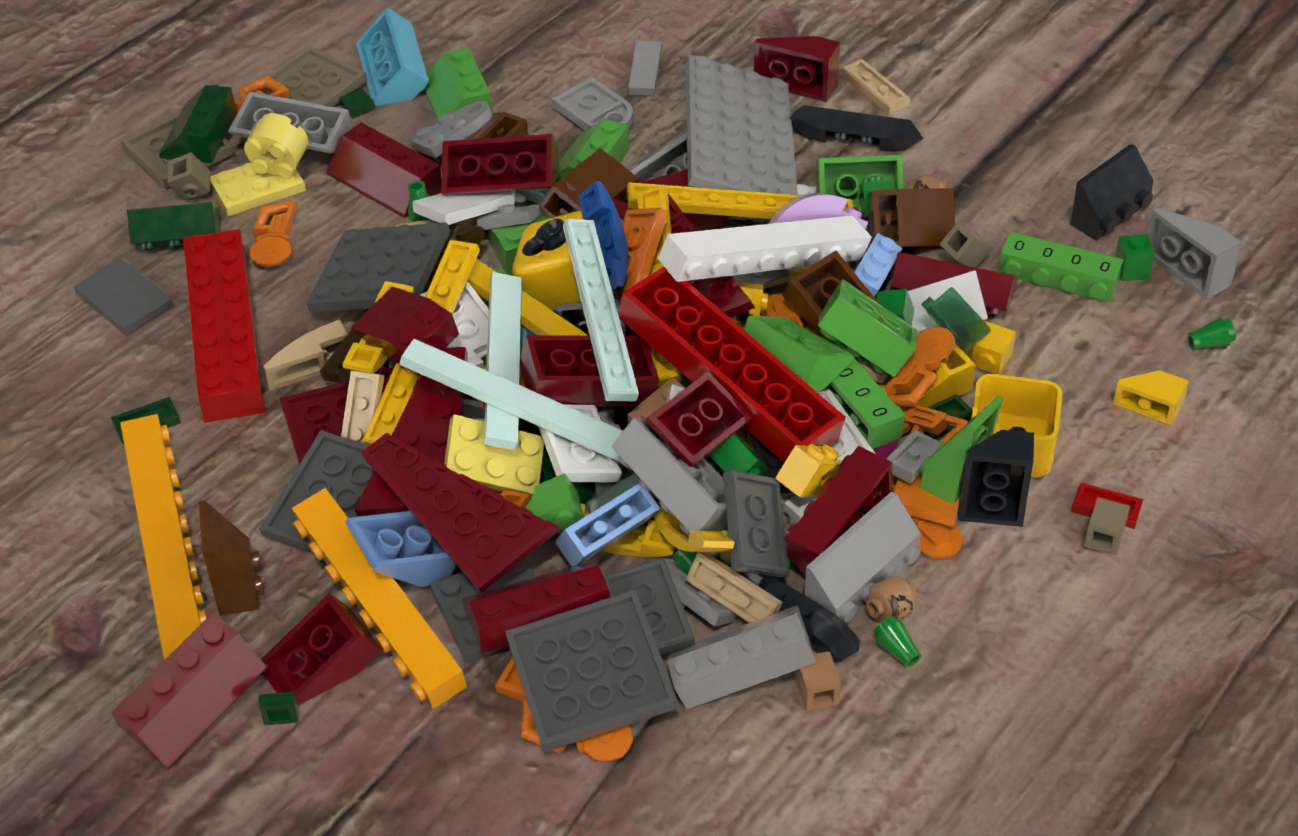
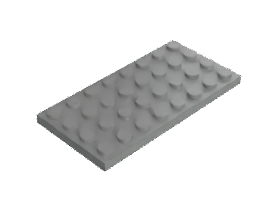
[686,55,798,195]

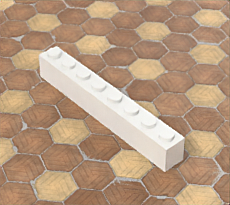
[658,215,872,282]

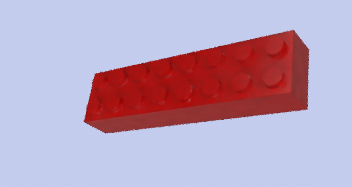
[183,229,265,423]
[619,266,846,463]

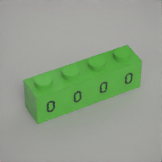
[998,231,1124,303]
[821,338,905,449]

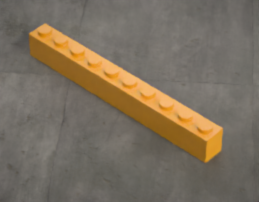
[120,414,207,660]

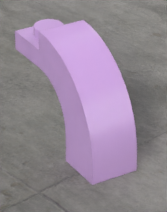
[769,193,868,229]

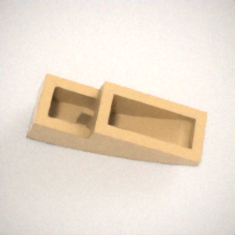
[263,320,348,391]

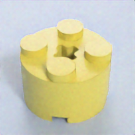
[244,113,309,178]

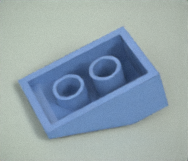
[345,511,456,587]

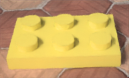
[210,162,306,216]
[444,415,544,498]

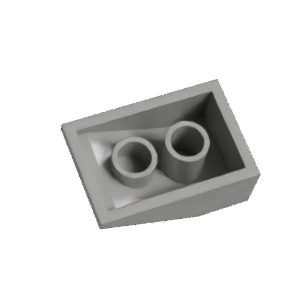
[1147,207,1242,300]

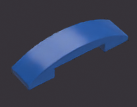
[578,181,628,293]

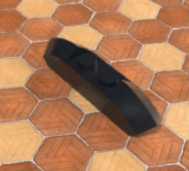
[789,105,924,151]
[728,565,860,663]

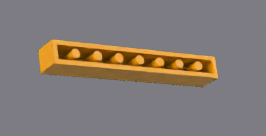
[292,488,467,709]

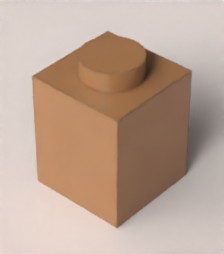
[795,651,841,711]

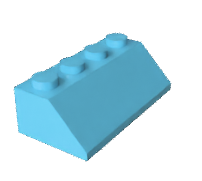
[356,8,429,106]

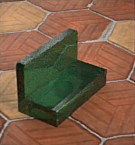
[921,287,991,354]

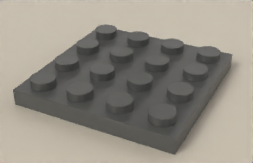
[306,222,451,313]
[259,430,374,553]
[505,589,679,752]

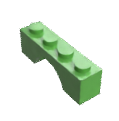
[525,473,584,532]

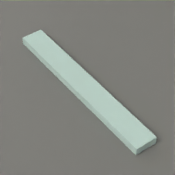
[563,219,639,401]
[484,272,521,450]
[399,339,623,462]

